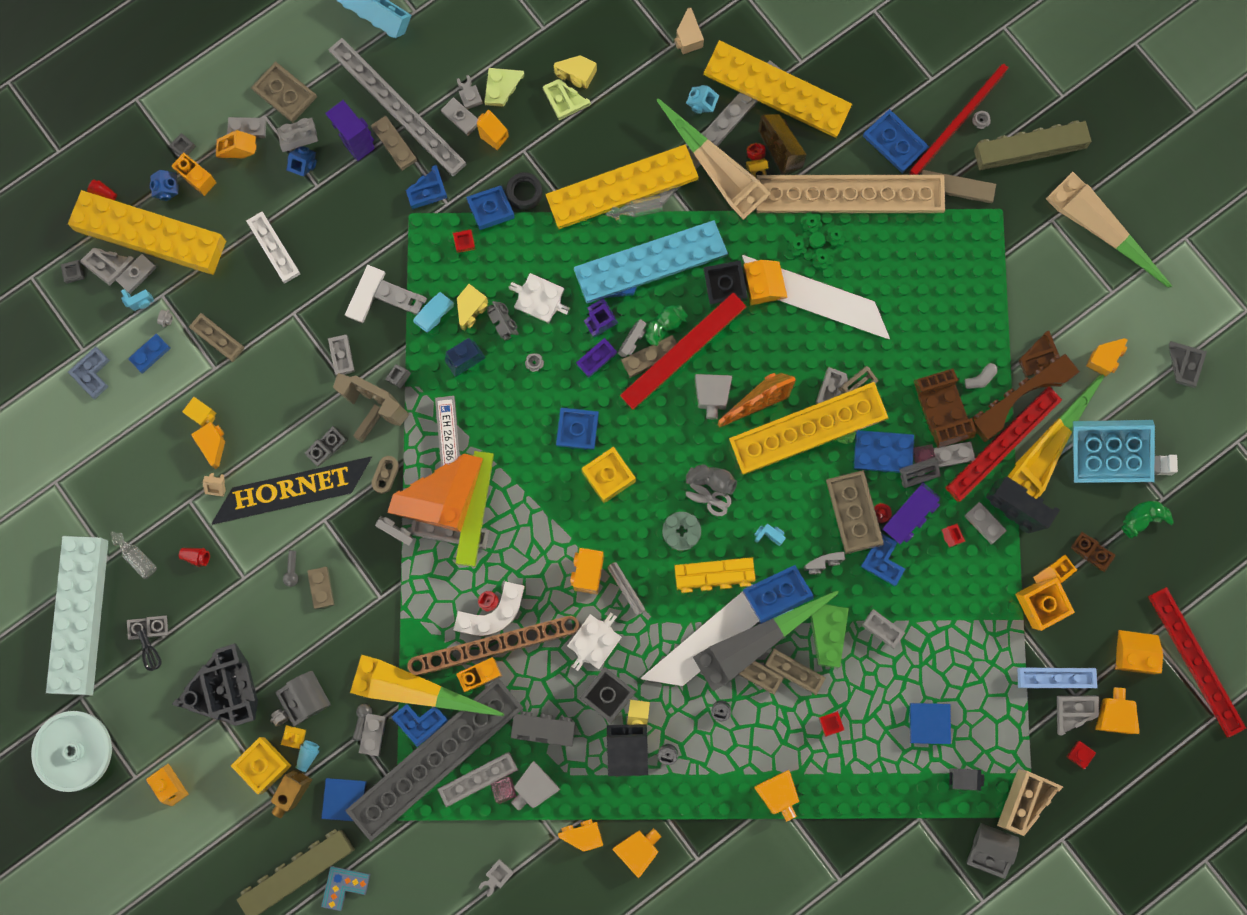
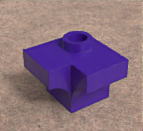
[584,298,618,338]

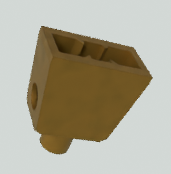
[271,769,313,818]

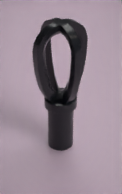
[137,629,162,671]

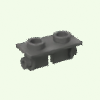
[487,301,519,341]

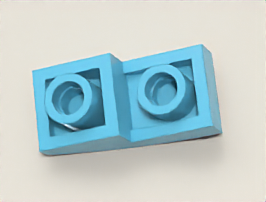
[413,292,454,333]

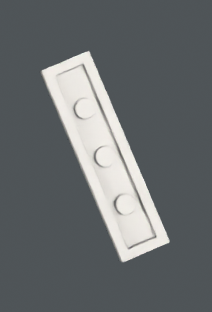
[246,212,300,284]

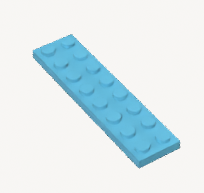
[574,220,728,303]

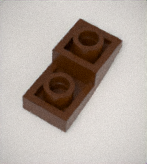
[1071,532,1116,572]

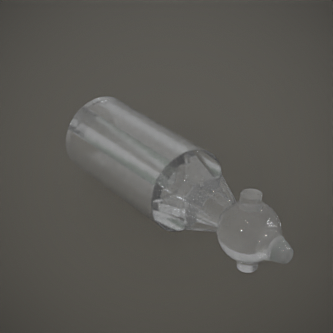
[606,195,663,220]
[110,531,157,579]

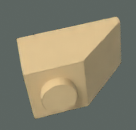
[674,8,704,54]

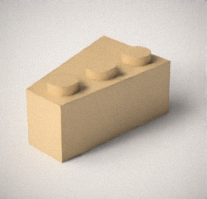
[997,769,1063,836]

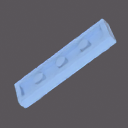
[1017,668,1097,689]

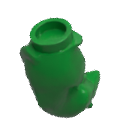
[645,304,688,346]
[1121,501,1174,539]

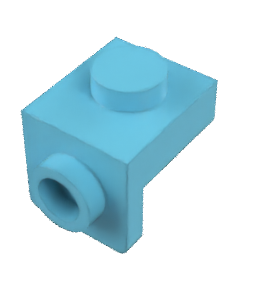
[121,289,154,311]
[754,523,786,546]

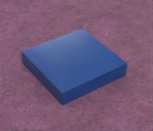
[466,185,514,230]
[556,408,599,450]
[910,703,951,744]
[322,778,367,821]

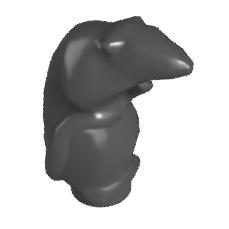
[686,464,737,496]

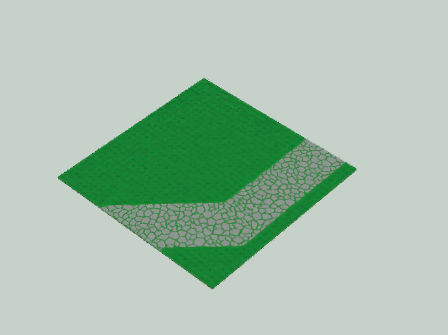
[397,209,1031,821]

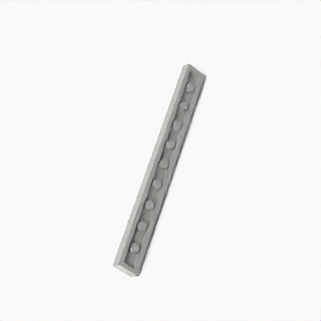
[328,38,466,177]
[653,60,780,205]

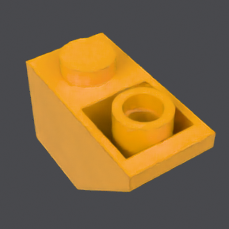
[477,110,509,150]
[171,153,217,196]
[1086,338,1128,377]
[457,657,503,692]
[558,819,603,851]

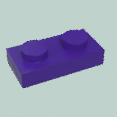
[576,338,617,378]

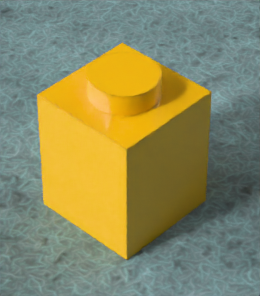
[182,397,217,427]

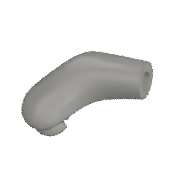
[965,363,997,388]

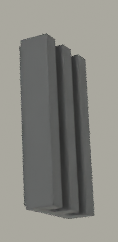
[899,457,940,488]

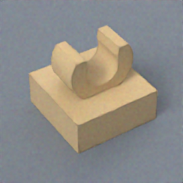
[203,473,226,497]

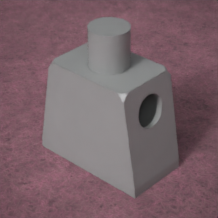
[695,374,732,419]
[511,761,560,811]

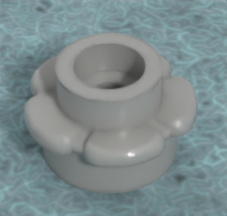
[972,111,991,129]
[157,309,173,327]
[525,353,544,372]
[270,709,289,727]

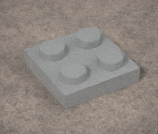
[277,118,318,152]

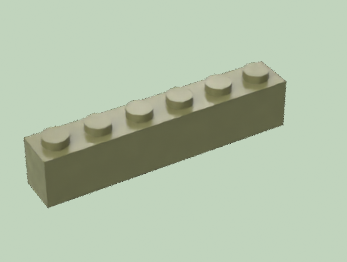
[974,121,1092,171]
[236,829,355,915]

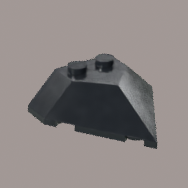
[172,643,258,726]

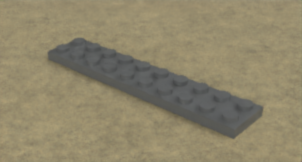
[345,678,524,842]

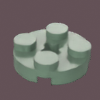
[662,512,701,551]

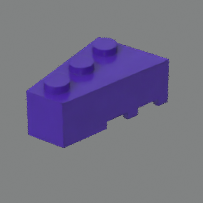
[325,100,375,162]
[883,482,940,544]

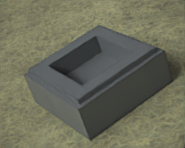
[169,133,196,156]
[61,260,85,284]
[385,364,411,389]

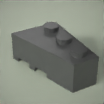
[511,711,576,747]

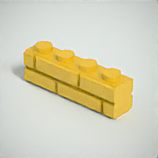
[674,557,755,593]

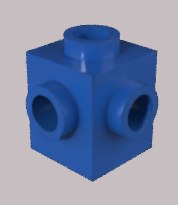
[287,146,316,177]
[150,170,179,201]

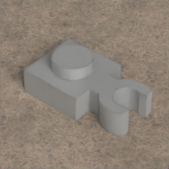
[457,75,483,110]
[479,859,514,897]

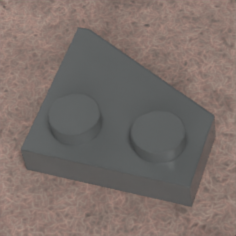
[1169,341,1207,388]

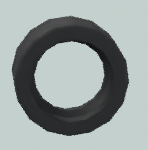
[507,172,542,210]

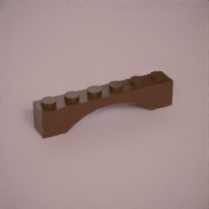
[973,354,1080,442]

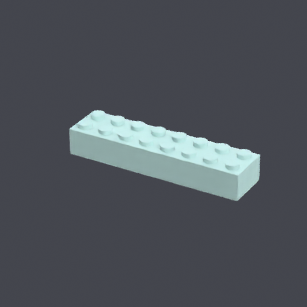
[46,536,108,696]

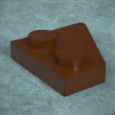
[1019,331,1060,378]

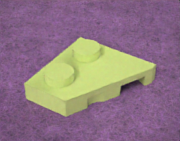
[485,68,524,107]
[543,79,591,120]

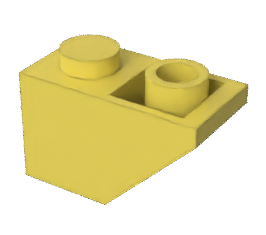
[554,55,597,89]
[457,284,488,331]
[627,700,650,725]

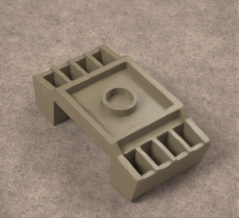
[333,373,410,426]

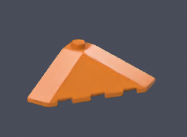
[718,373,796,428]
[387,454,483,532]

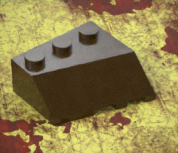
[758,114,807,175]

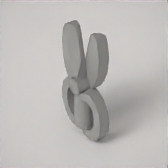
[686,483,731,517]

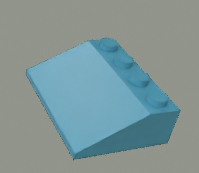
[1073,420,1155,483]

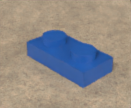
[128,333,171,374]

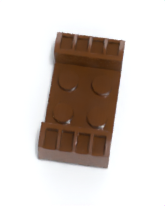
[914,369,976,448]

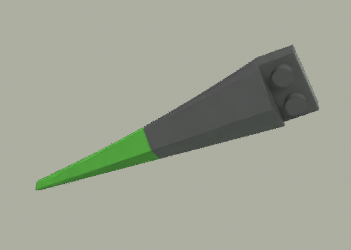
[693,591,838,692]

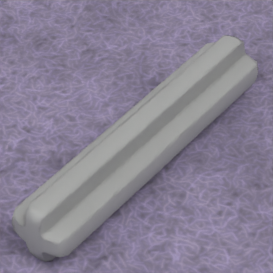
[608,562,645,615]

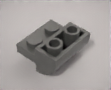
[275,671,331,726]
[966,823,1019,879]

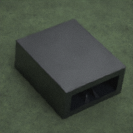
[607,724,648,777]

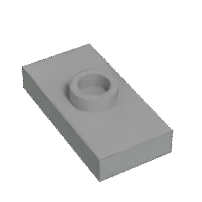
[441,97,478,136]
[116,254,157,294]
[861,609,905,649]

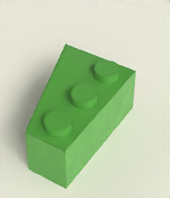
[809,602,849,669]

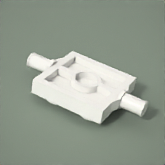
[509,273,570,323]
[567,612,622,671]

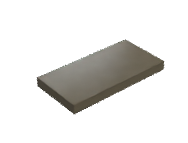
[826,470,884,554]

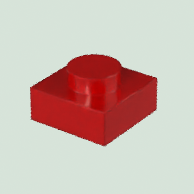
[453,230,475,253]
[942,524,965,548]
[819,711,844,737]
[1067,741,1096,769]

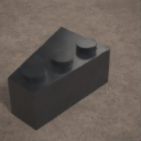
[986,476,1060,533]

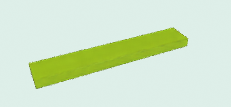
[455,451,494,567]

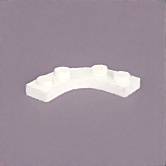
[454,582,525,636]

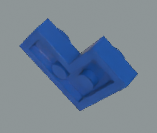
[861,533,905,586]
[392,704,448,747]

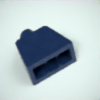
[445,338,485,377]

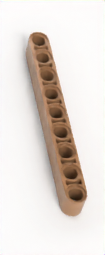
[408,616,579,676]

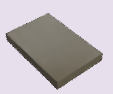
[251,61,317,123]

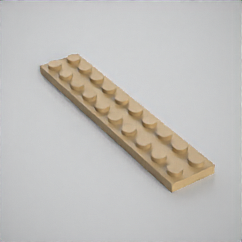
[757,175,945,213]

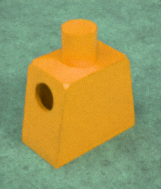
[1096,687,1139,734]
[146,764,189,806]
[754,770,799,822]
[612,828,661,878]

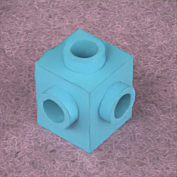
[686,85,719,114]

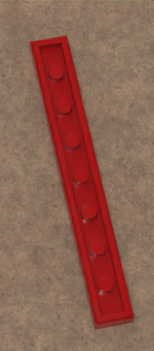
[909,64,1009,175]
[620,292,747,410]
[945,387,1062,502]
[1148,587,1246,737]

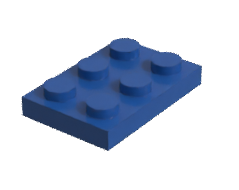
[863,109,929,174]
[853,430,914,473]
[743,565,814,624]

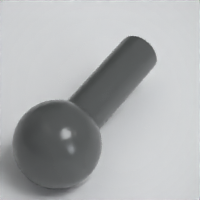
[283,550,298,587]
[352,704,372,741]

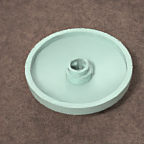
[31,711,112,792]

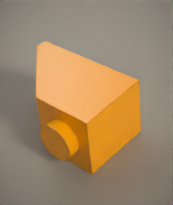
[216,130,256,158]
[191,422,225,469]
[1033,554,1077,583]

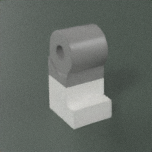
[1154,455,1178,475]

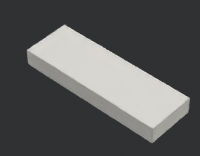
[345,265,386,323]

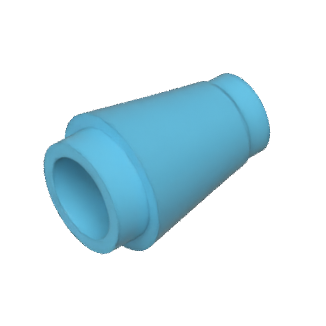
[296,740,319,772]

